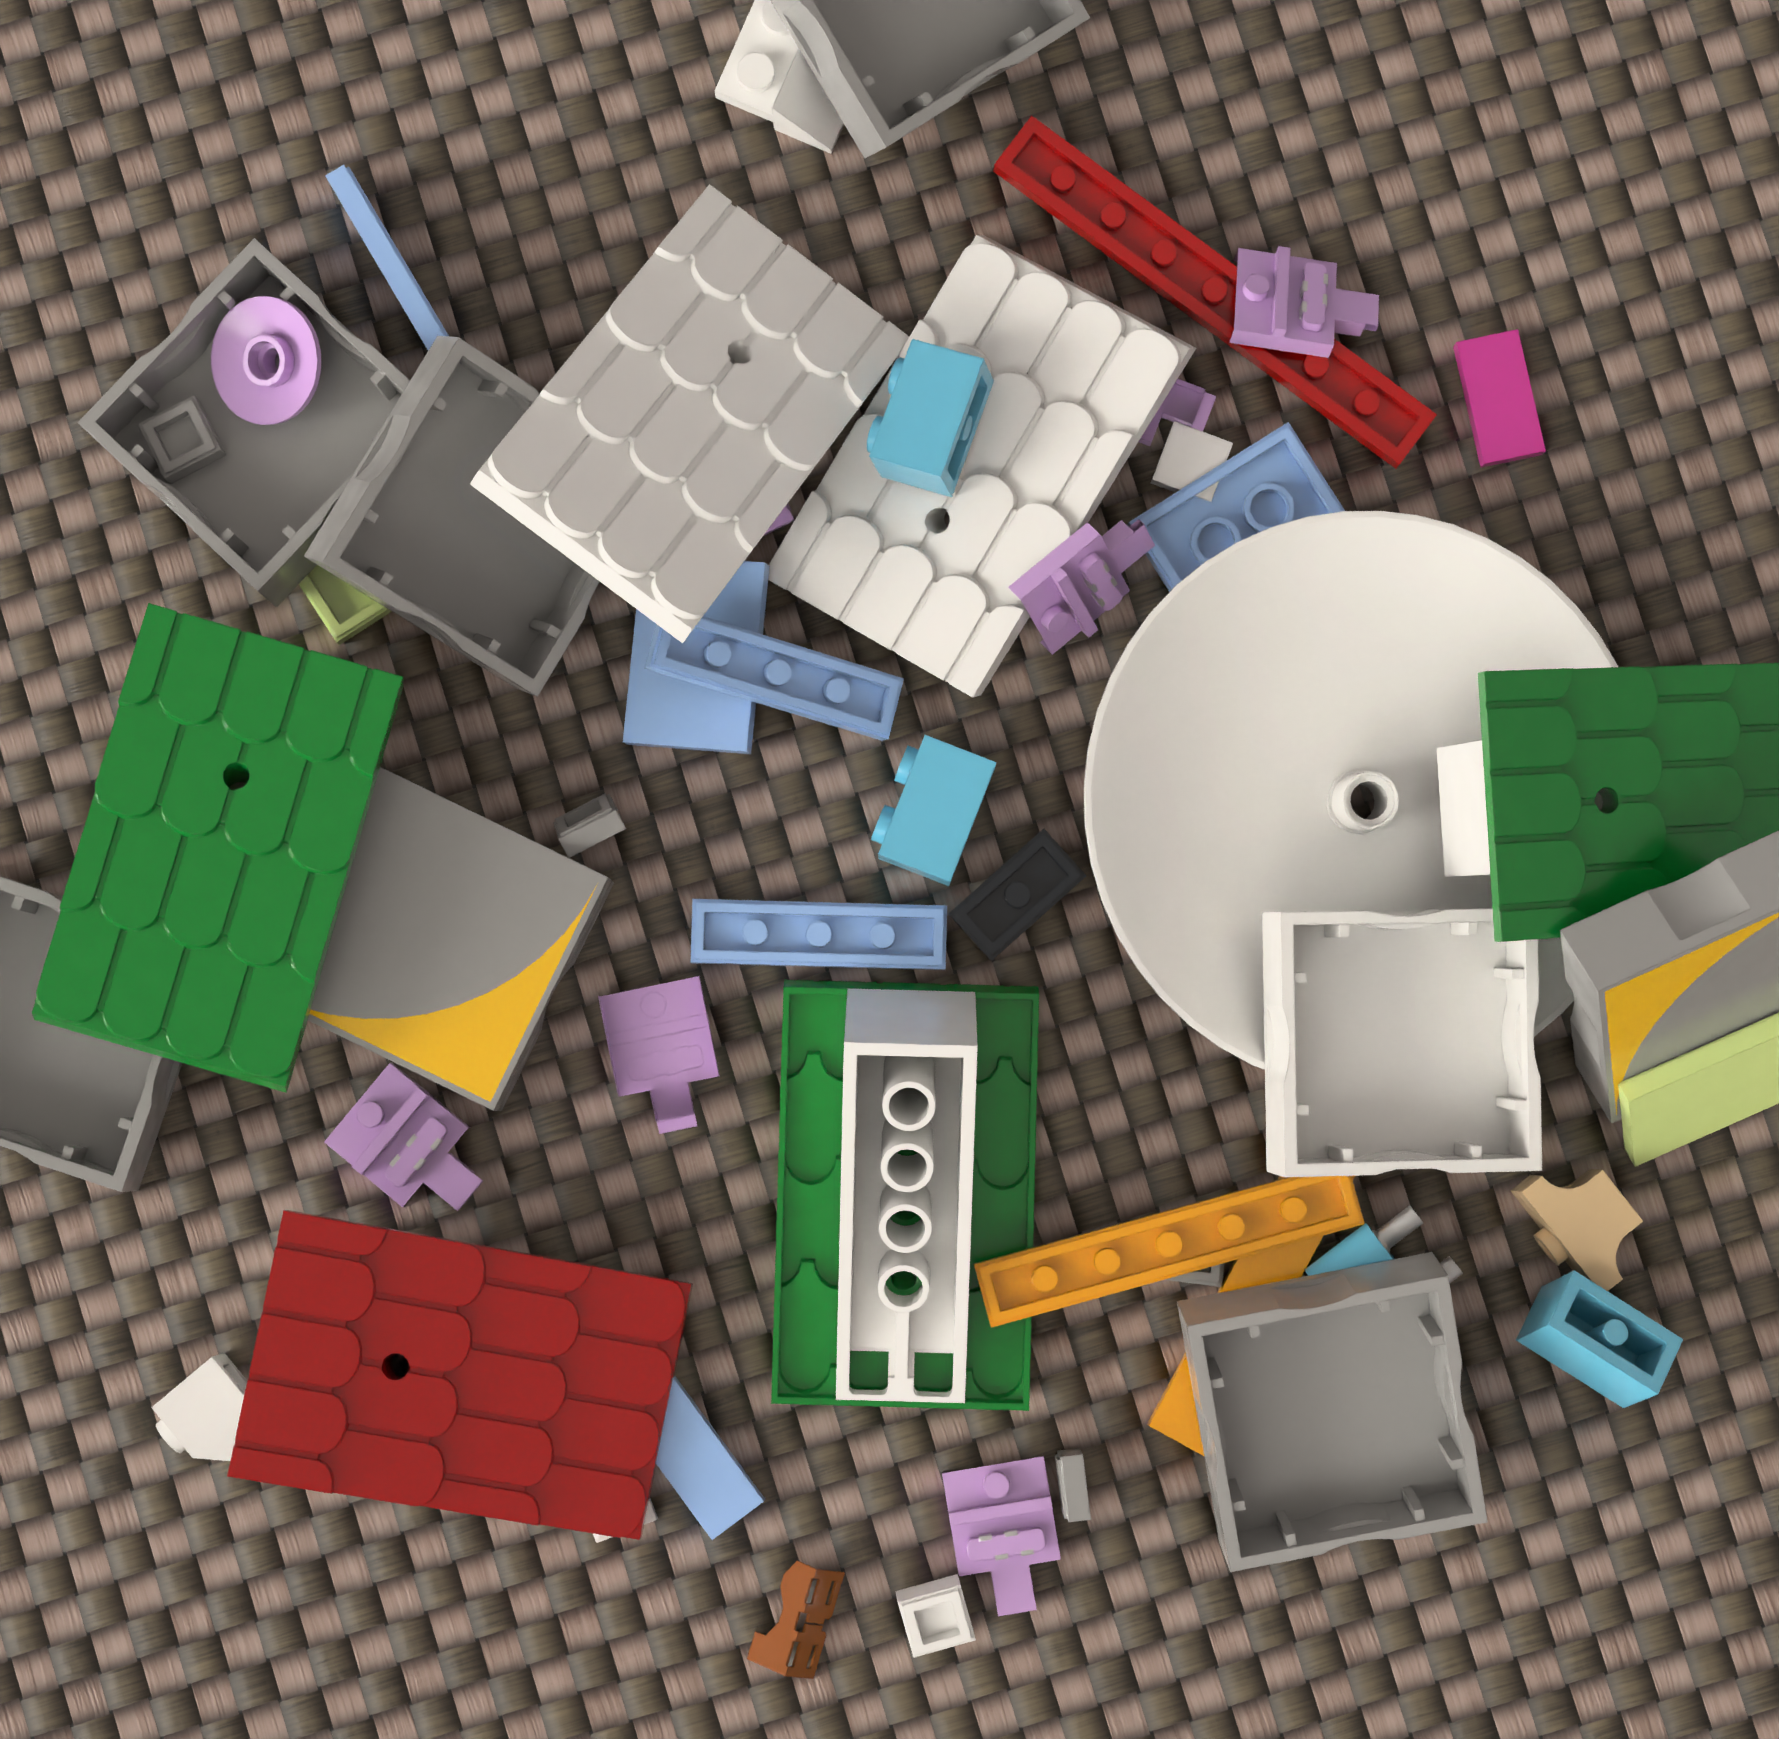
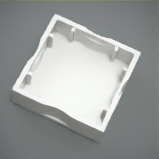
[1262,908,1542,1177]

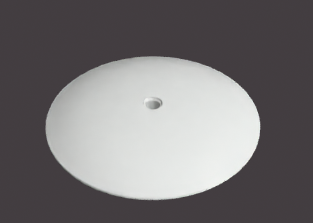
[1084,511,1618,1070]

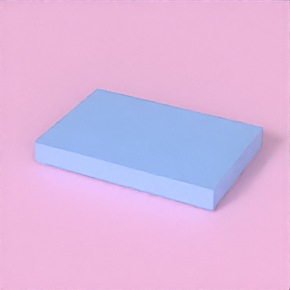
[1127,422,1345,592]
[623,561,770,754]

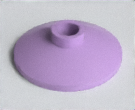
[211,296,321,425]

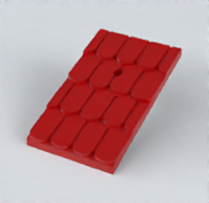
[227,1210,693,1540]

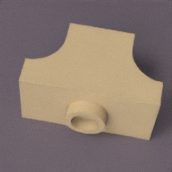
[1510,1169,1643,1291]

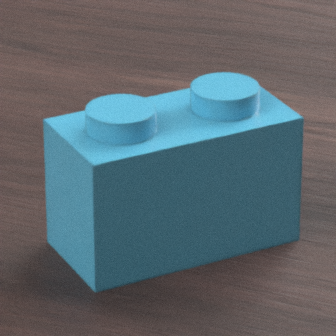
[867,339,994,497]
[871,735,997,886]
[1516,1270,1683,1408]

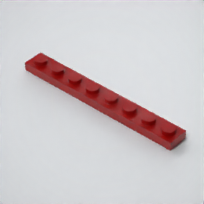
[993,115,1437,469]

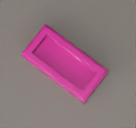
[1453,329,1546,468]

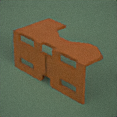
[747,1561,845,1679]

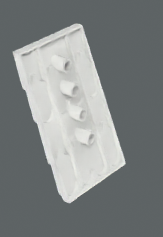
[470,184,909,643]
[768,235,1196,697]

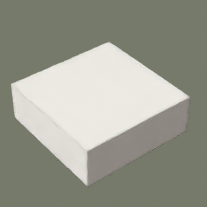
[1151,421,1233,502]
[895,1574,976,1658]

